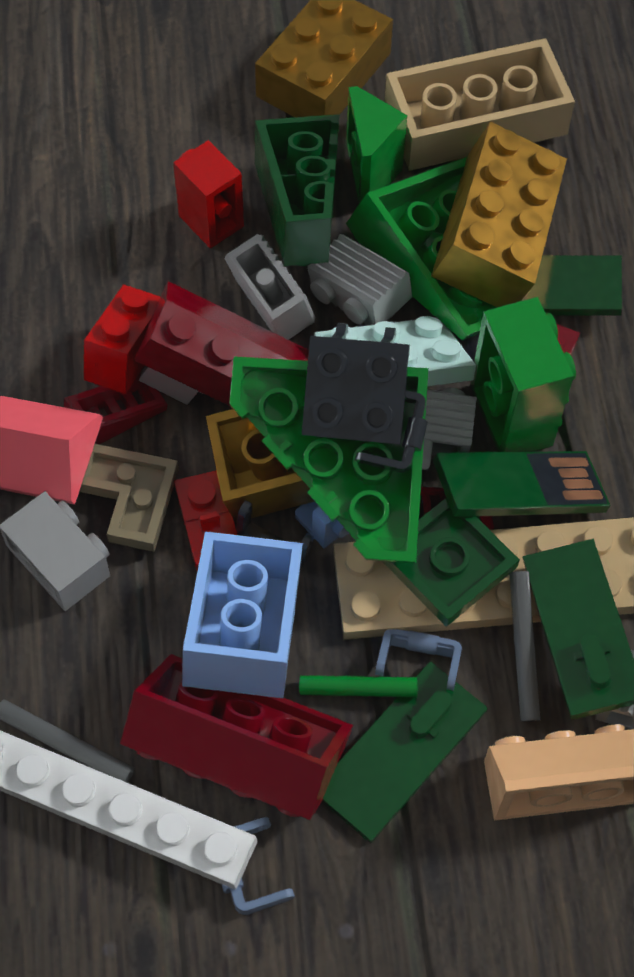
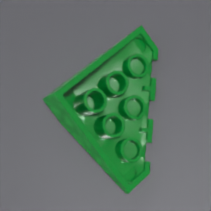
[346,157,497,341]
[229,356,429,563]

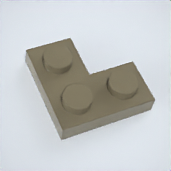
[79,444,179,552]

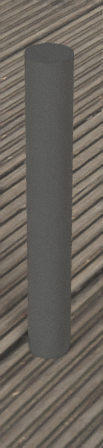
[509,571,541,722]
[0,699,135,783]

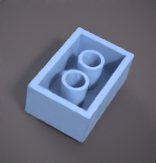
[182,531,303,698]

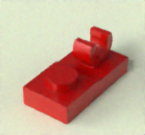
[174,470,237,571]

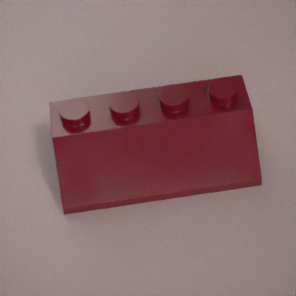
[134,281,309,406]
[120,654,353,820]

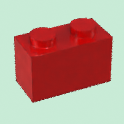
[173,140,244,249]
[84,284,160,394]

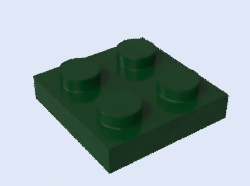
[382,497,520,627]

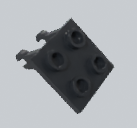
[302,323,410,445]

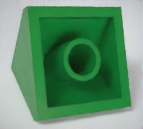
[346,86,408,204]

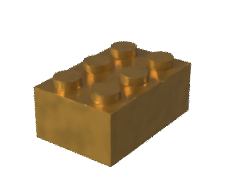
[255,0,393,117]

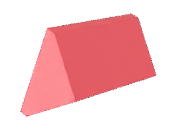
[0,396,103,505]

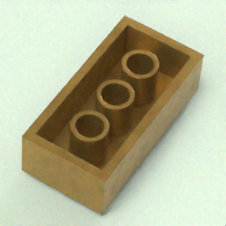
[431,121,567,307]

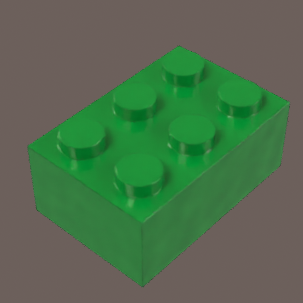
[470,297,576,452]

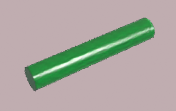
[299,675,418,697]

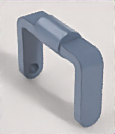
[375,629,462,691]
[221,817,295,915]

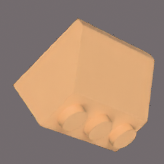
[484,724,634,820]

